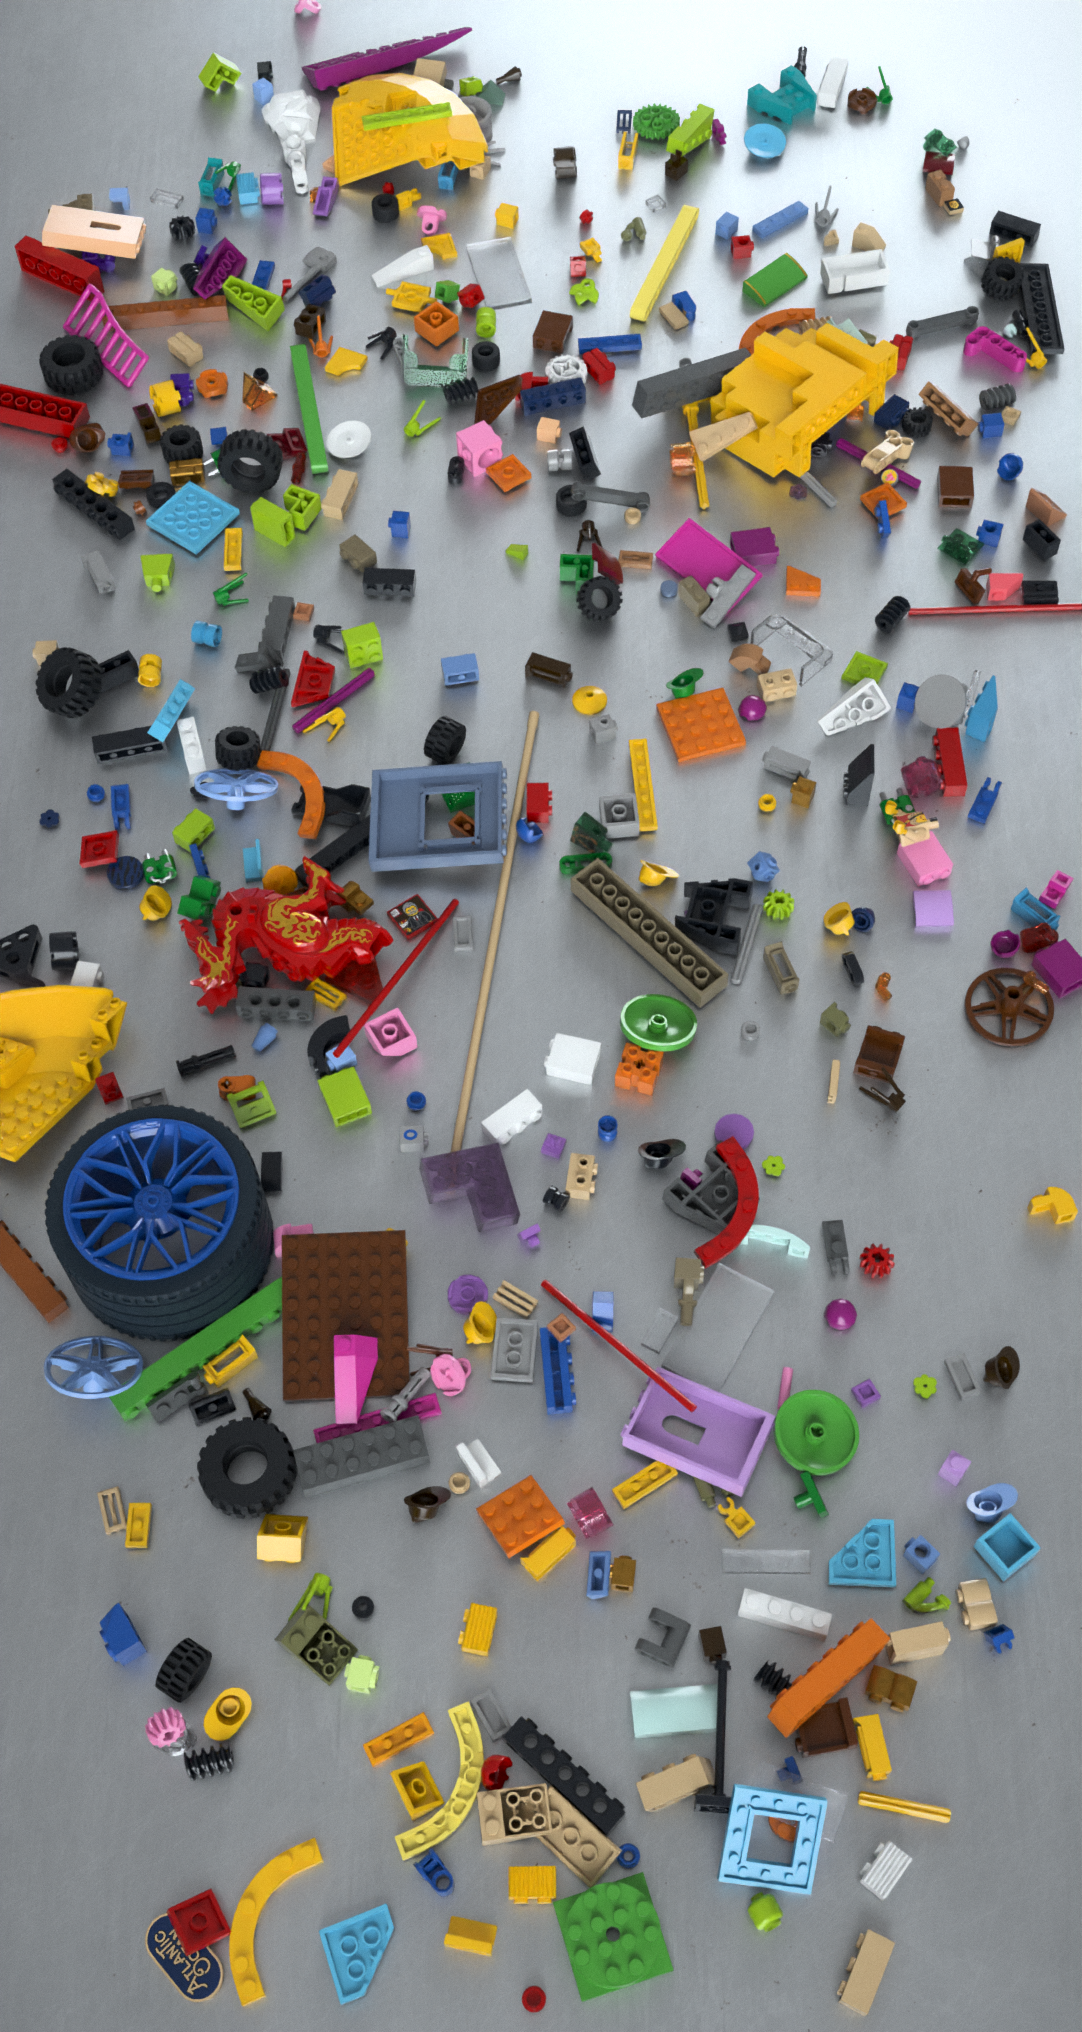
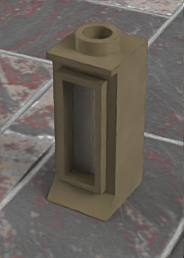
[763,941,800,994]

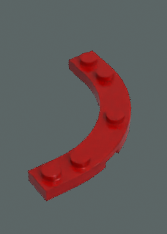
[694,1136,759,1269]

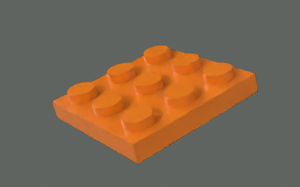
[476,1475,565,1558]

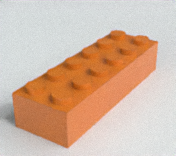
[767,1618,890,1738]

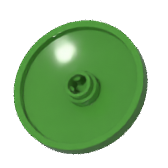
[620,994,697,1051]
[773,1390,859,1476]

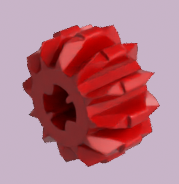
[859,1243,895,1279]

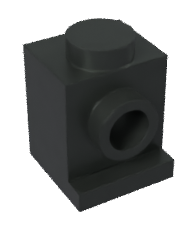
[257,61,273,83]

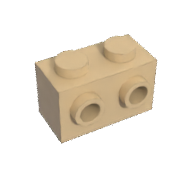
[756,668,797,702]
[565,1153,598,1200]

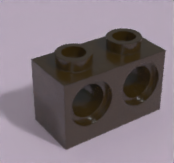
[294,304,326,339]

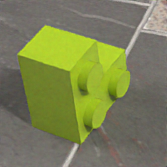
[198,52,242,92]
[283,484,321,531]

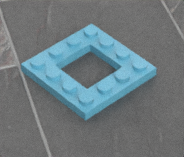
[717,1784,828,1895]

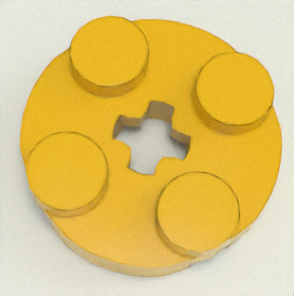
[85,472,119,497]

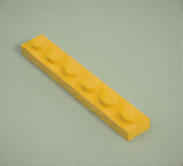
[629,738,658,832]

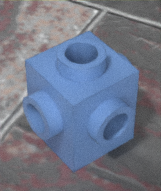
[747,851,780,882]

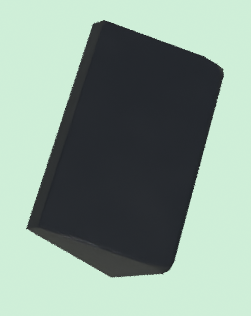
[188,1388,236,1426]

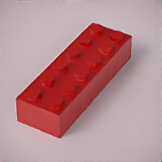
[15,235,105,302]
[0,384,90,438]

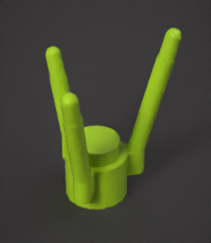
[403,400,441,437]
[288,1573,333,1622]

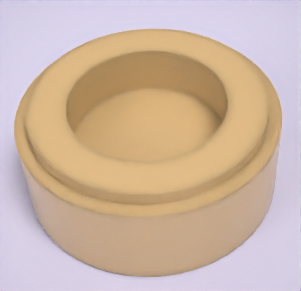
[624,508,641,524]

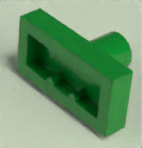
[793,1471,829,1518]

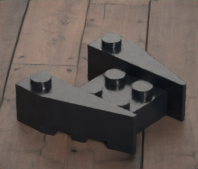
[675,878,753,955]

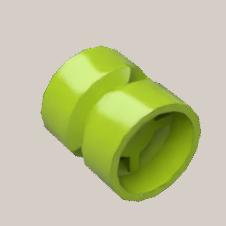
[476,307,496,338]

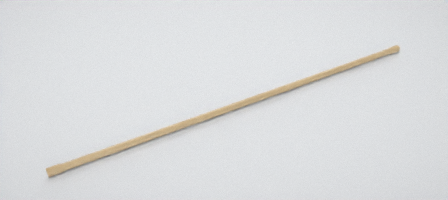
[443,711,539,1192]

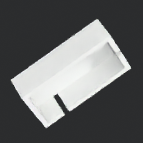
[820,249,890,294]

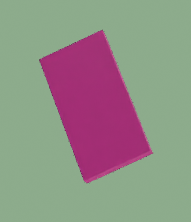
[655,518,763,613]

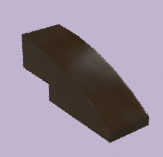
[132,403,161,444]

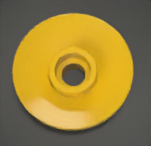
[572,686,607,715]

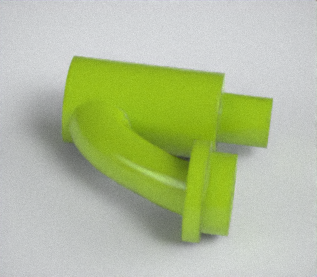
[902,1577,951,1612]

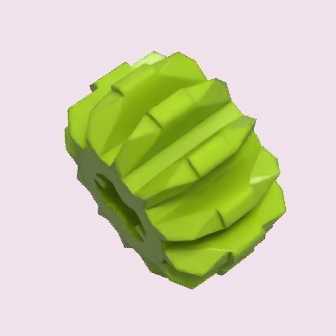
[763,889,795,921]

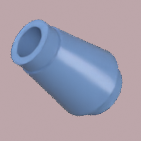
[251,1023,278,1052]

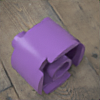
[260,173,283,205]

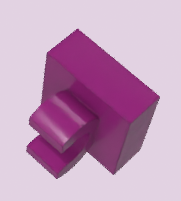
[680,1167,703,1191]

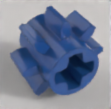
[213,187,232,206]

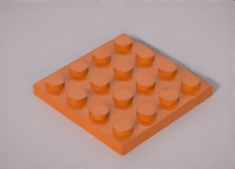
[656,687,746,762]

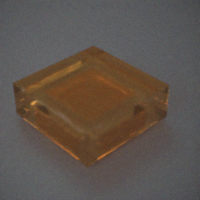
[846,406,864,422]

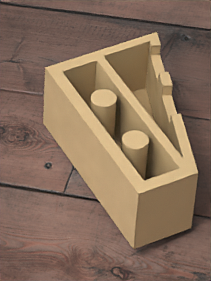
[636,1754,715,1812]

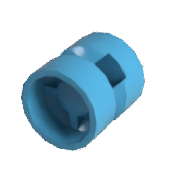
[191,620,222,647]

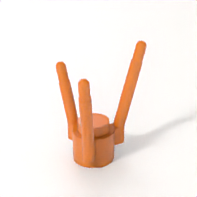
[308,315,333,358]

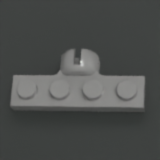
[701,564,756,629]

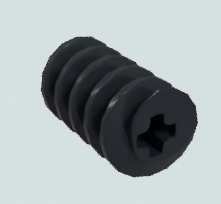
[179,262,200,296]
[442,377,478,405]
[875,596,911,634]
[249,665,289,694]
[753,1660,792,1700]
[184,1741,234,1781]

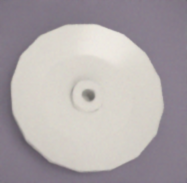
[326,421,372,458]

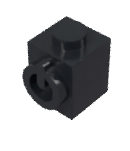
[811,432,833,457]
[239,962,270,988]

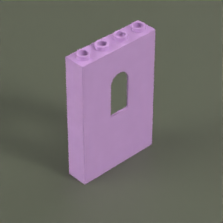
[621,1367,776,1497]

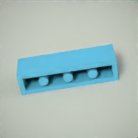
[147,679,195,742]

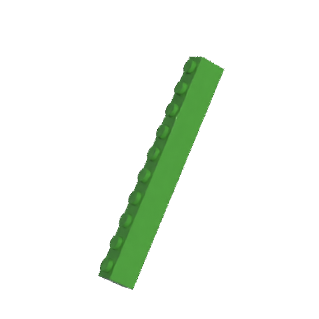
[109,1276,282,1421]

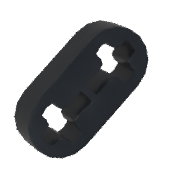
[447,456,465,485]
[842,951,864,985]

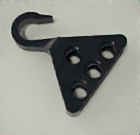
[0,924,46,987]

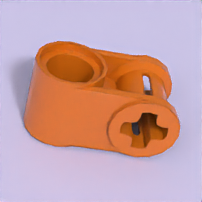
[218,1075,256,1101]

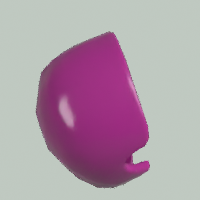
[738,695,767,721]
[990,930,1020,958]
[824,1298,857,1330]

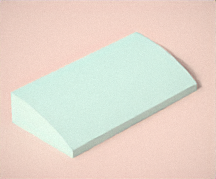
[630,1684,726,1739]

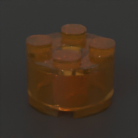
[669,442,696,478]

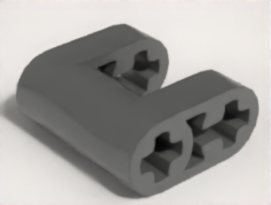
[634,1607,691,1668]

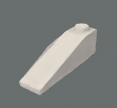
[371,245,434,287]
[817,677,891,736]

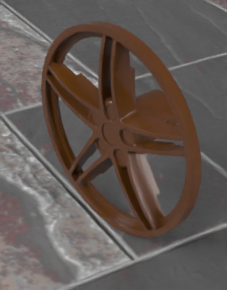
[964,968,1054,1046]

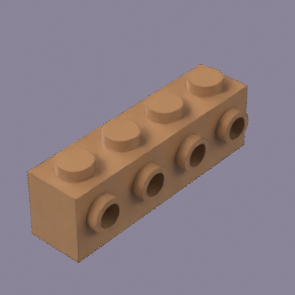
[918,381,978,437]

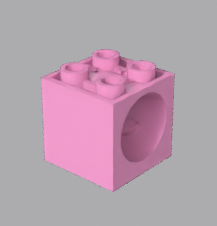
[456,420,503,477]

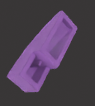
[313,176,339,217]

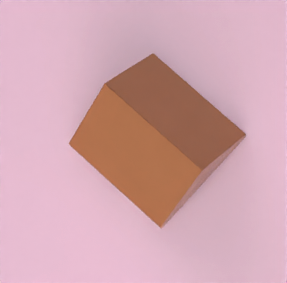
[1026,488,1067,527]

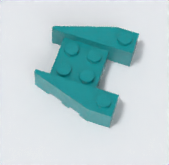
[747,65,817,125]

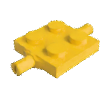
[386,281,437,313]

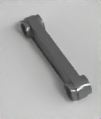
[906,306,979,339]
[571,482,650,511]

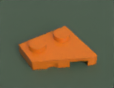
[786,566,821,596]

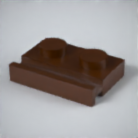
[118,469,154,489]

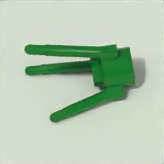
[866,66,893,105]
[215,161,241,191]
[213,573,249,606]

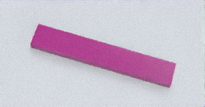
[313,1393,442,1443]

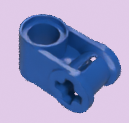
[413,1848,455,1897]

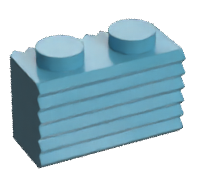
[236,172,260,205]

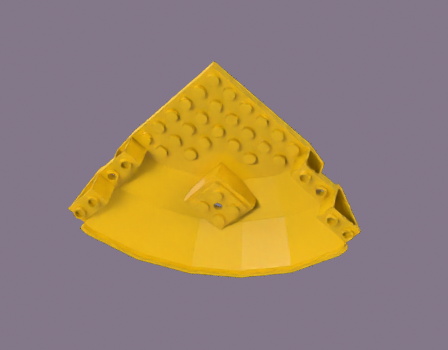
[332,73,488,186]
[0,985,127,1162]

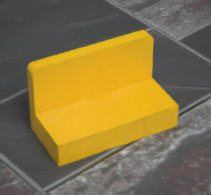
[444,1916,497,1957]

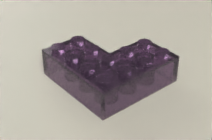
[419,1143,520,1232]

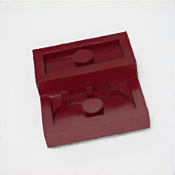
[923,151,955,175]
[266,428,307,460]
[592,543,623,585]

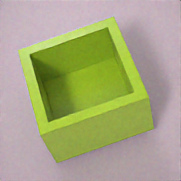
[341,622,383,669]

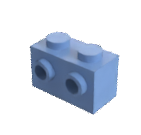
[441,653,479,686]

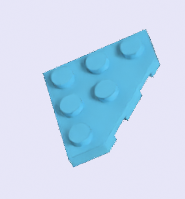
[828,1519,896,1588]
[319,1903,395,2005]

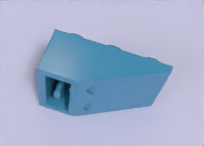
[965,675,998,742]

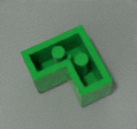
[560,554,594,595]
[177,875,221,920]

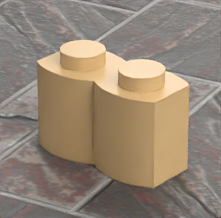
[955,1578,998,1631]

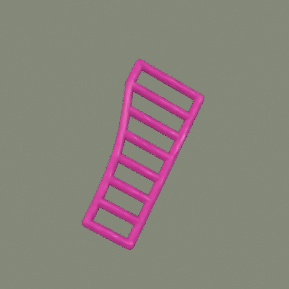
[63,284,149,388]

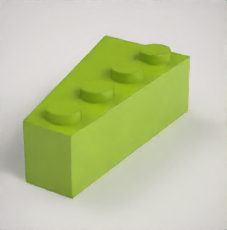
[666,103,715,157]
[222,275,285,331]

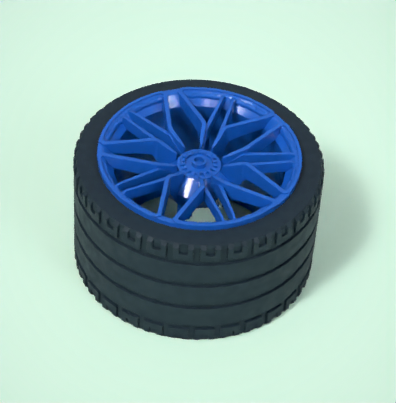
[45,1104,274,1341]

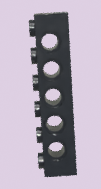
[52,469,135,540]
[503,1716,625,1837]

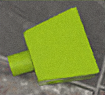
[140,554,175,592]

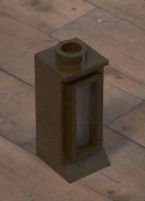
[525,652,573,688]

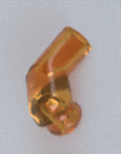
[1023,971,1049,995]
[875,972,892,1001]

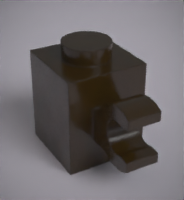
[665,150,688,181]

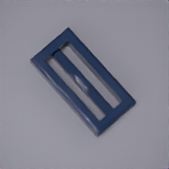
[616,110,632,134]

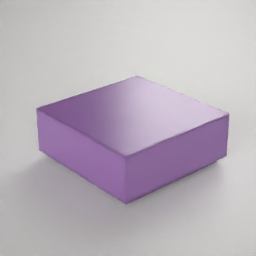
[851,1378,881,1408]

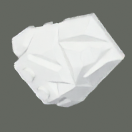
[261,90,321,143]

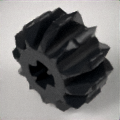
[169,215,195,241]

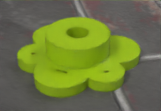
[762,1155,785,1176]
[913,1374,937,1398]

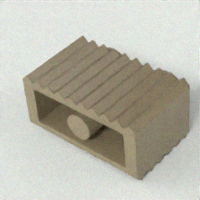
[339,534,377,573]
[678,576,711,617]

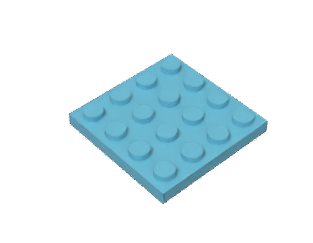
[146,481,240,555]

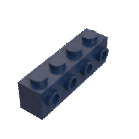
[520,377,586,416]

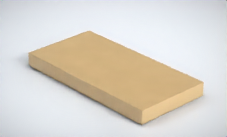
[536,1785,622,1888]

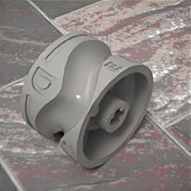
[459,96,493,142]

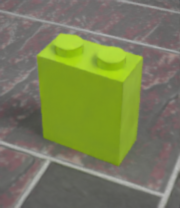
[250,497,296,547]
[317,1066,372,1127]

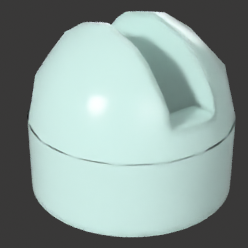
[1003,323,1017,338]

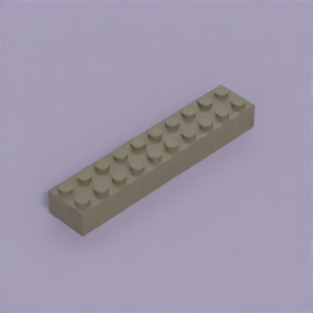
[571,858,729,1008]

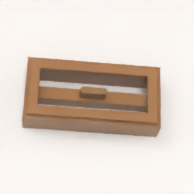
[618,550,653,569]

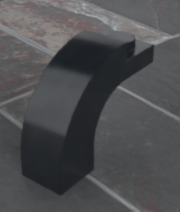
[307,1015,350,1079]

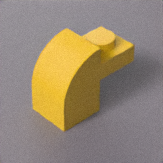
[1027,1187,1078,1224]

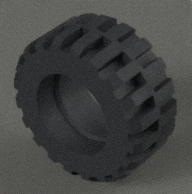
[39,335,103,395]
[217,429,283,494]
[35,647,103,718]

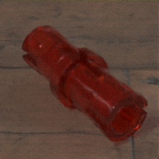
[291,453,306,484]

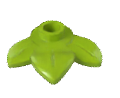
[569,278,599,305]

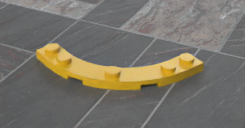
[229,1838,324,2007]

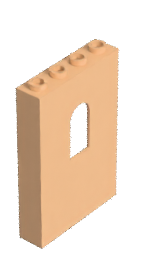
[42,205,146,259]

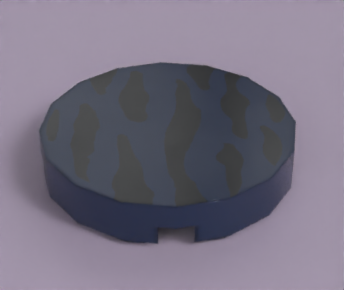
[107,856,144,889]

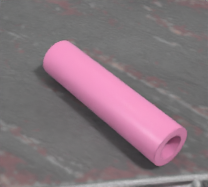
[777,1367,793,1409]

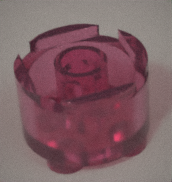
[901,756,943,798]
[567,1487,614,1539]

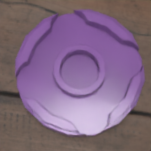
[714,1114,754,1150]
[448,1275,488,1315]

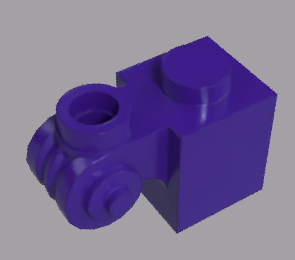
[82,251,115,273]
[170,373,195,407]

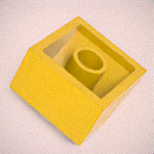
[257,1514,308,1563]

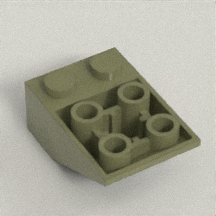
[274,1605,358,1686]

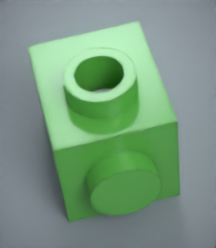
[435,280,460,303]

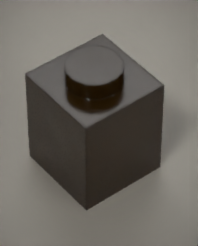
[698,1626,727,1664]

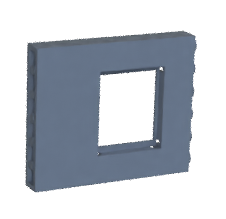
[369,761,507,872]

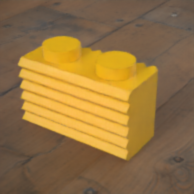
[458,1603,498,1657]
[508,1866,556,1904]

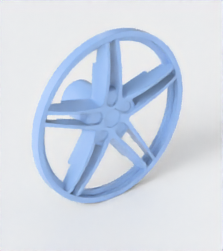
[194,768,278,810]
[44,1336,143,1399]

